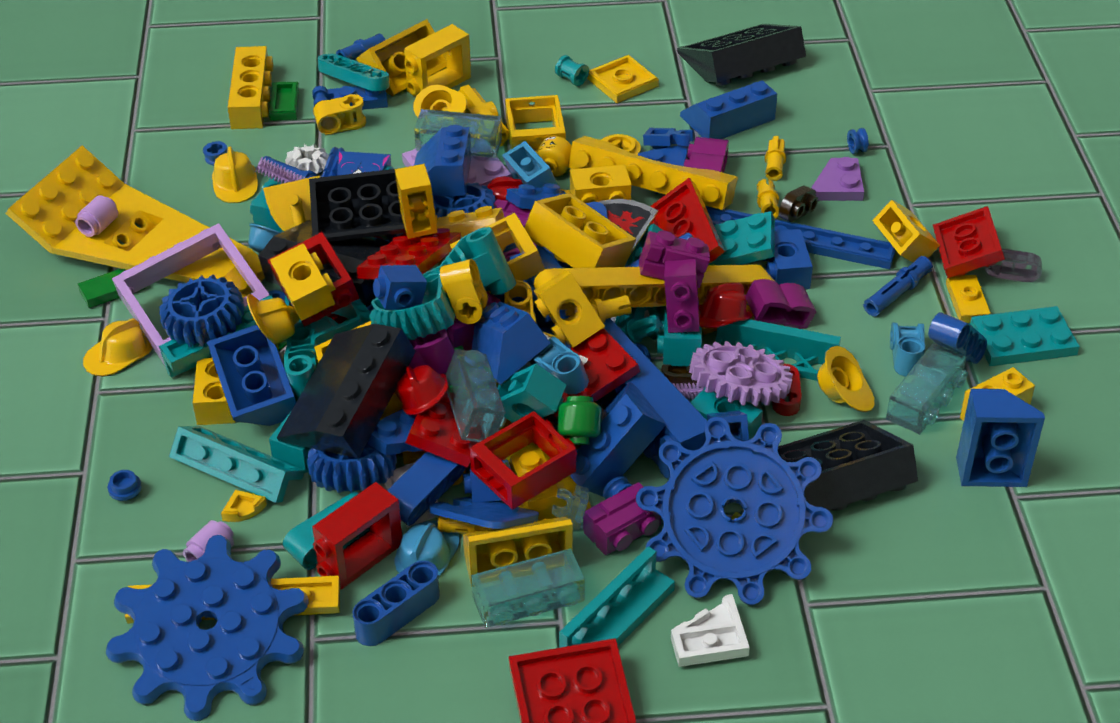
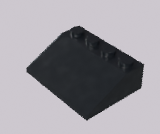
[677,24,806,86]
[309,168,406,242]
[258,220,391,307]
[277,324,416,458]
[778,420,918,510]

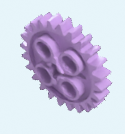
[689,341,793,406]

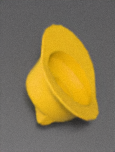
[413,84,467,128]
[212,146,258,203]
[247,294,300,349]
[83,318,153,376]
[817,346,875,412]

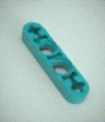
[317,54,390,91]

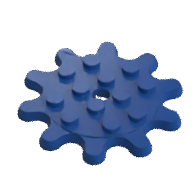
[636,417,833,605]
[106,535,309,721]

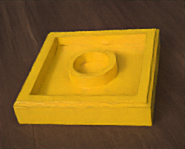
[587,55,659,103]

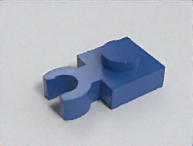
[643,128,693,149]

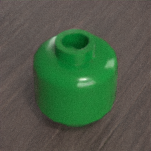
[558,396,602,445]

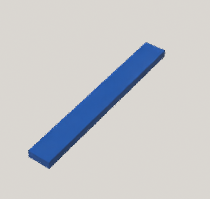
[705,205,896,270]

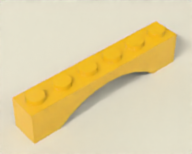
[568,136,738,210]

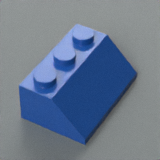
[680,80,777,139]
[414,125,472,196]
[469,301,551,385]
[207,325,296,426]
[570,382,666,497]
[956,389,1045,487]

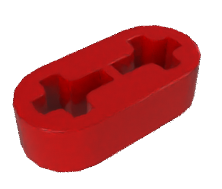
[772,363,802,416]

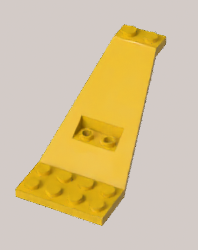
[5,145,265,298]

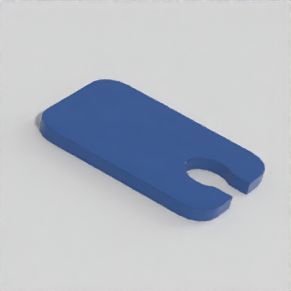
[429,497,539,529]

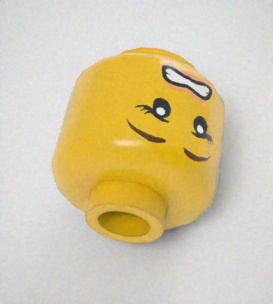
[536,136,572,177]

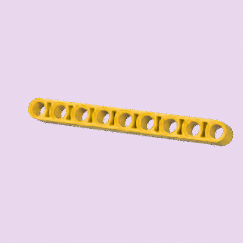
[534,265,776,310]

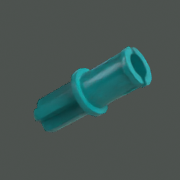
[619,315,663,343]

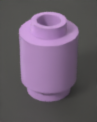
[75,196,118,237]
[183,520,234,562]

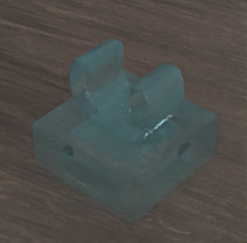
[551,485,589,530]

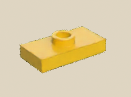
[946,275,991,323]

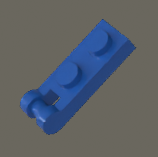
[312,86,388,110]

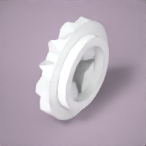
[285,144,329,174]

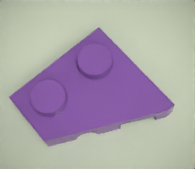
[811,157,864,201]

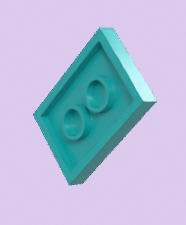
[708,211,775,265]
[970,306,1080,366]

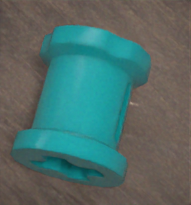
[555,55,589,86]

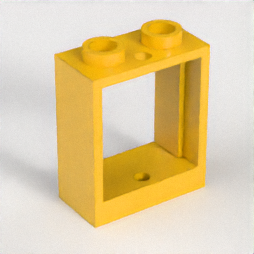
[404,24,471,97]
[505,95,566,152]
[450,213,545,293]

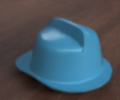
[248,223,281,253]
[394,520,460,576]

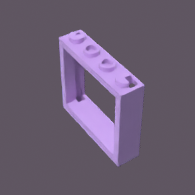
[112,223,270,366]

